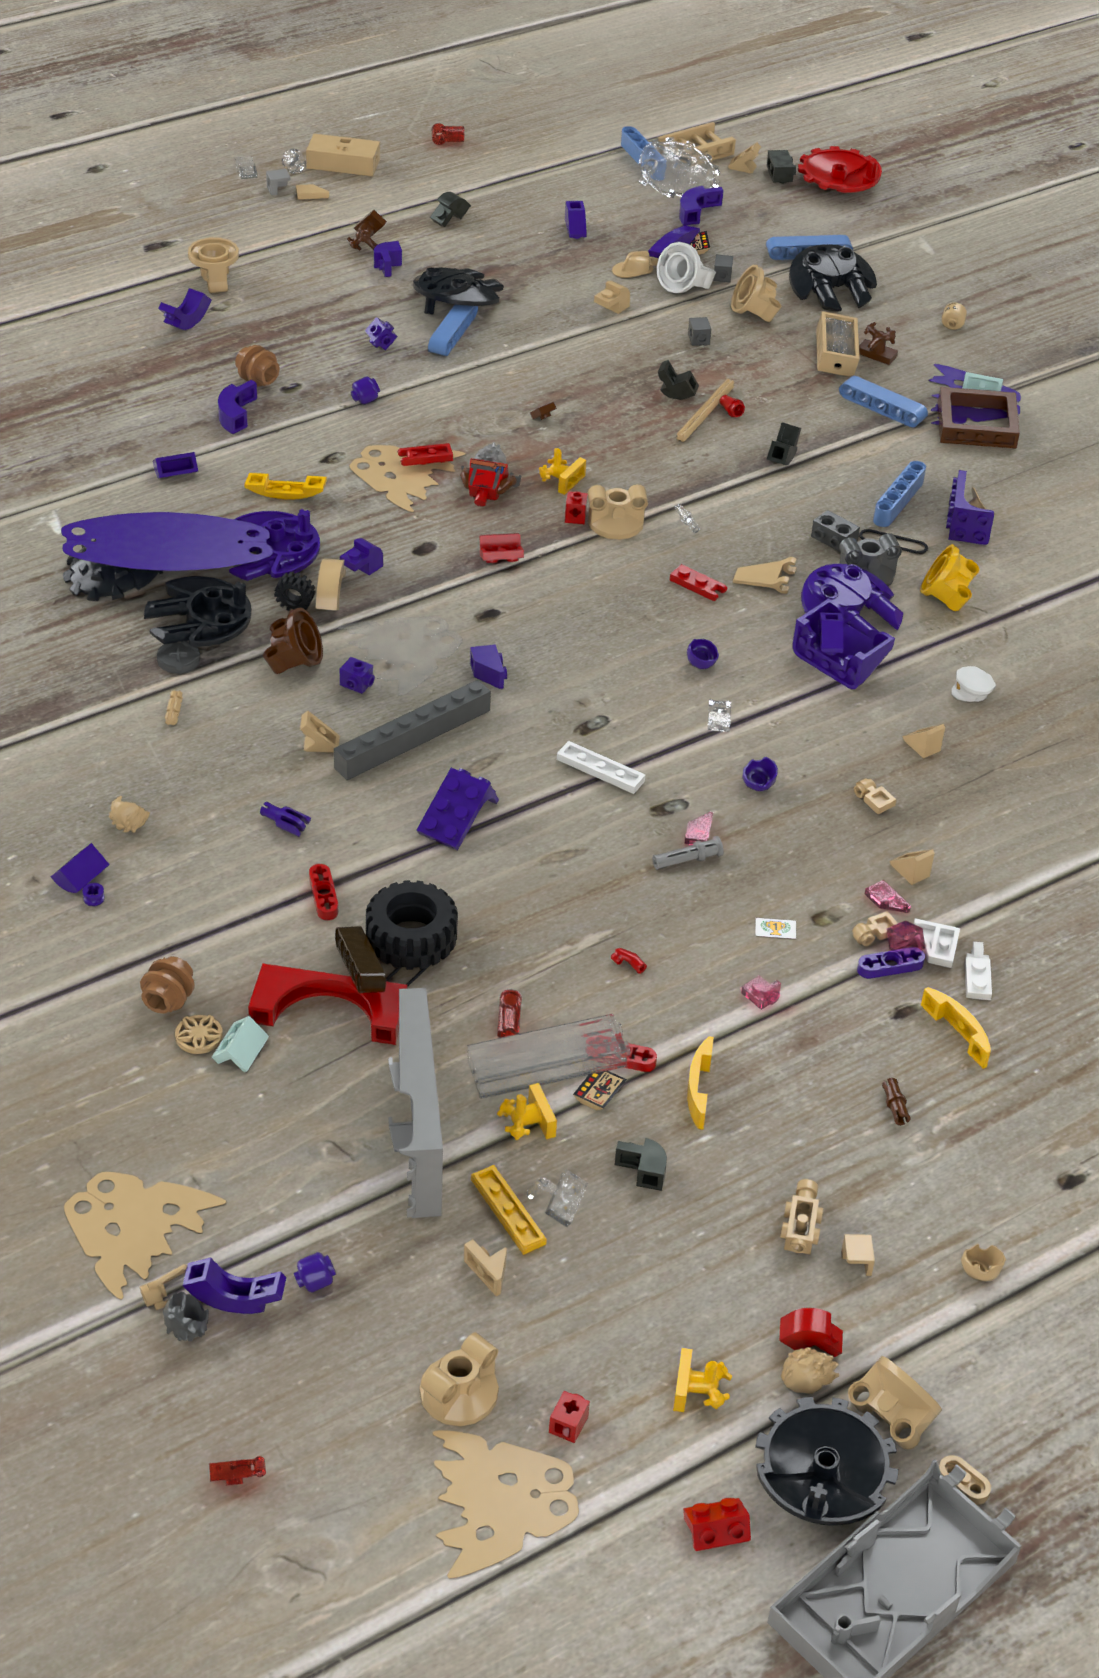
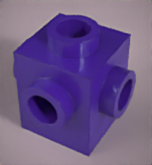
[365,317,398,351]
[339,657,375,694]

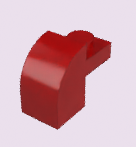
[779,1308,843,1357]

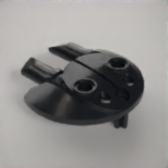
[789,244,877,311]
[413,267,504,315]
[144,576,252,647]

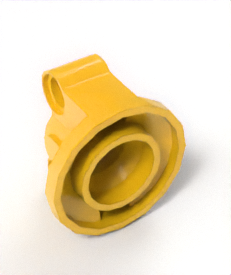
[920,544,980,611]

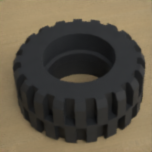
[366,880,458,970]

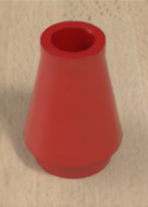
[719,395,745,417]

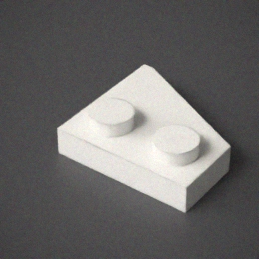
[913,918,960,968]

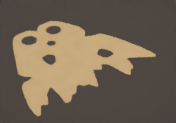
[349,445,465,512]
[64,1172,226,1299]
[433,1430,579,1579]

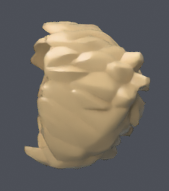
[109,796,150,833]
[781,1347,839,1394]

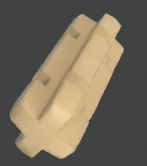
[165,690,183,725]

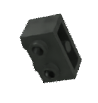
[766,150,796,184]

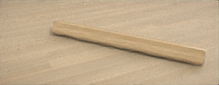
[676,379,734,442]

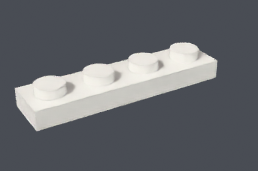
[557,741,646,794]

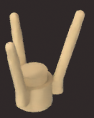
[139,1264,201,1310]

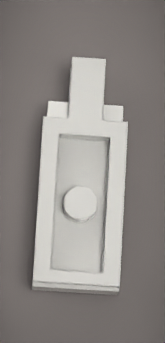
[965,942,992,1000]

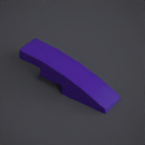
[648,225,700,258]

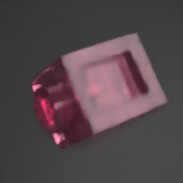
[741,975,781,1010]

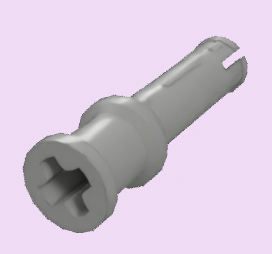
[652,836,724,870]

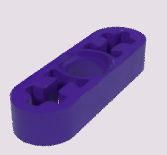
[857,947,925,979]

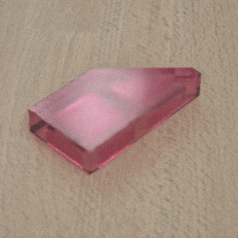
[684,812,713,845]
[865,880,911,913]

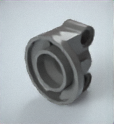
[839,533,902,586]

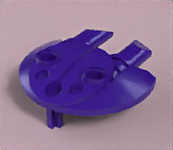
[229,509,320,581]
[801,564,903,640]

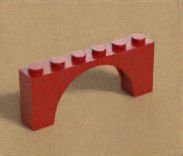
[248,963,408,1045]

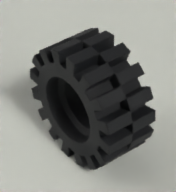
[274,572,315,611]

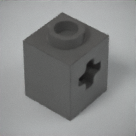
[713,254,733,283]
[688,317,711,346]

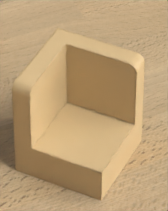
[841,1234,875,1276]

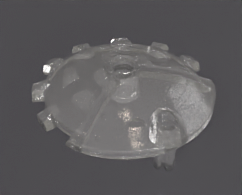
[639,137,720,198]

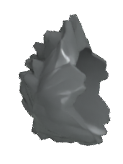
[163,1291,209,1342]

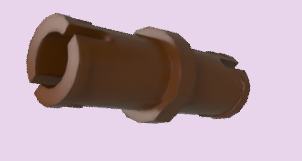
[882,1078,911,1126]

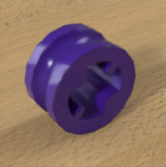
[82,883,105,906]

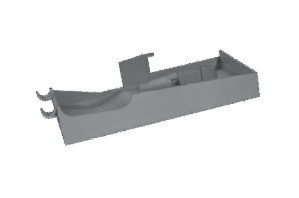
[388,988,443,1218]
[767,1459,1022,1678]

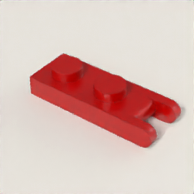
[397,443,453,466]
[669,564,727,601]

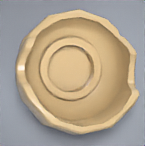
[961,1244,1006,1282]

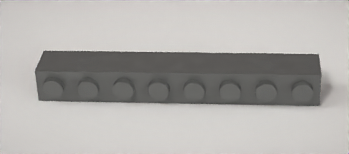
[334,679,491,781]

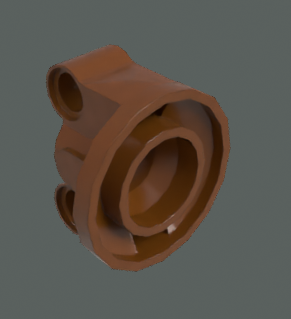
[263,607,323,674]

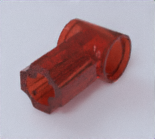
[431,123,465,145]
[497,989,522,1042]

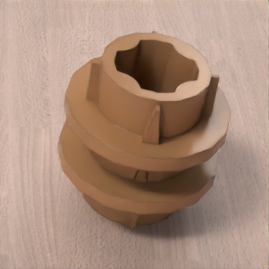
[235,345,280,387]
[140,956,195,1014]

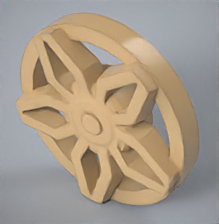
[175,1015,223,1054]

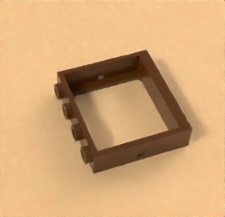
[937,387,1020,449]

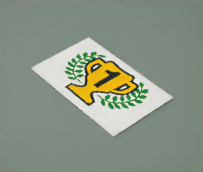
[755,918,796,939]

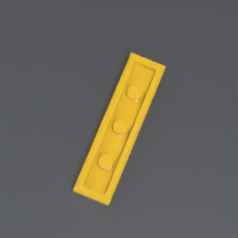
[471,1165,547,1255]

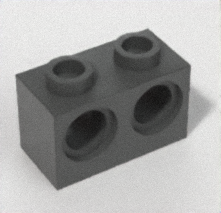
[811,510,860,552]

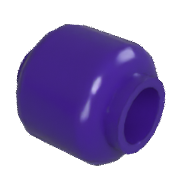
[350,376,380,405]
[294,1252,336,1293]

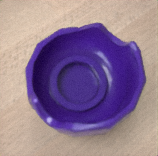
[686,639,719,669]
[742,757,778,791]

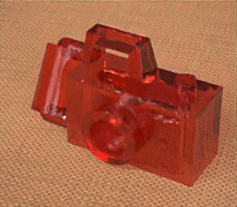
[209,1456,266,1486]

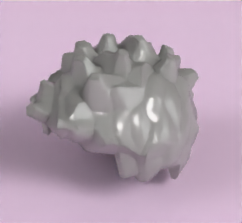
[474,442,507,464]

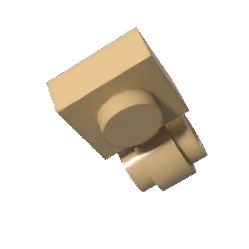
[854,778,896,814]
[852,911,901,946]

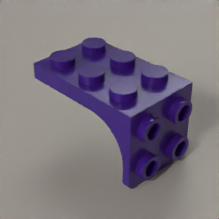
[946,470,994,545]
[416,767,499,851]

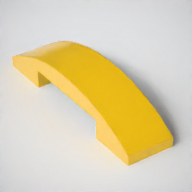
[244,473,327,500]
[921,987,991,1069]
[687,1036,714,1130]

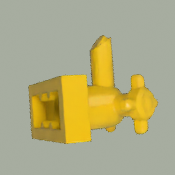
[539,448,586,495]
[497,1083,557,1140]
[673,1348,732,1412]

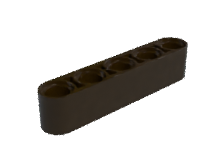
[335,926,386,993]

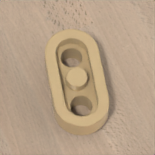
[939,1455,991,1505]

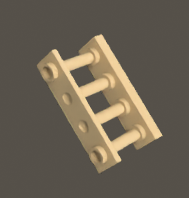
[657,122,736,170]

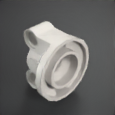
[657,242,716,294]

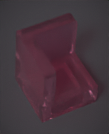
[886,920,926,951]

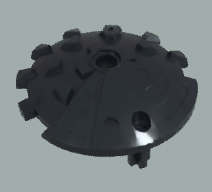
[63,539,163,601]
[755,1397,899,1526]

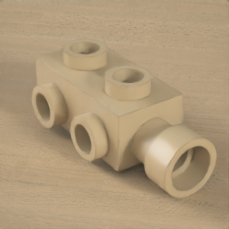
[780,1179,823,1254]

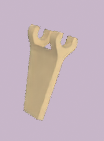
[733,557,796,594]

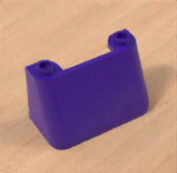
[792,599,895,689]

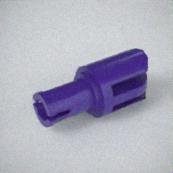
[260,802,311,837]

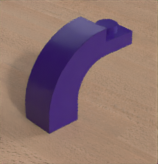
[679,186,724,226]
[158,288,212,330]
[218,380,257,434]
[182,1257,287,1314]

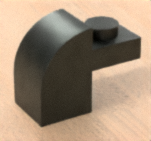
[430,192,471,227]
[658,360,699,400]
[767,422,802,465]
[614,1138,667,1191]

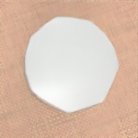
[951,666,996,702]

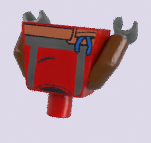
[460,458,521,507]

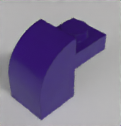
[374,241,402,277]
[340,538,383,575]

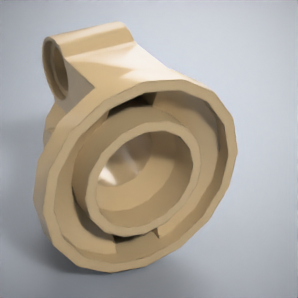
[188,237,239,293]
[731,265,781,322]
[588,484,648,540]
[419,1332,499,1426]
[848,1356,942,1450]

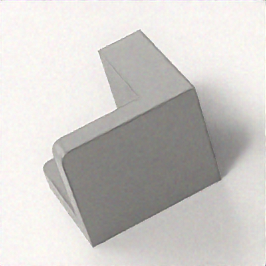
[266,169,290,195]

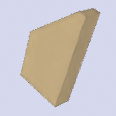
[296,184,329,200]

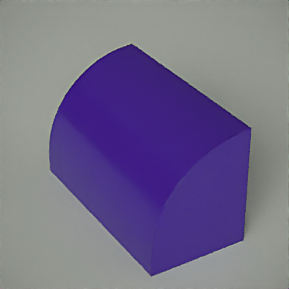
[152,452,199,479]
[50,843,110,893]

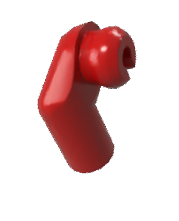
[611,948,647,973]

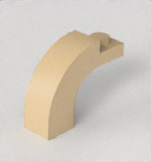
[315,559,346,610]

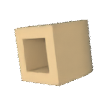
[594,281,630,314]

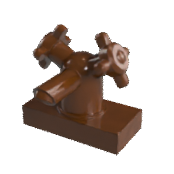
[347,209,387,251]
[859,322,898,365]

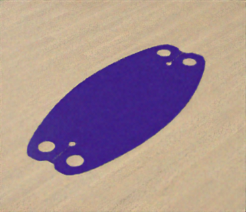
[61,512,273,571]

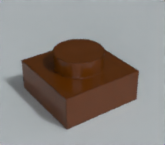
[530,402,557,420]

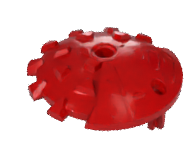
[798,146,882,193]

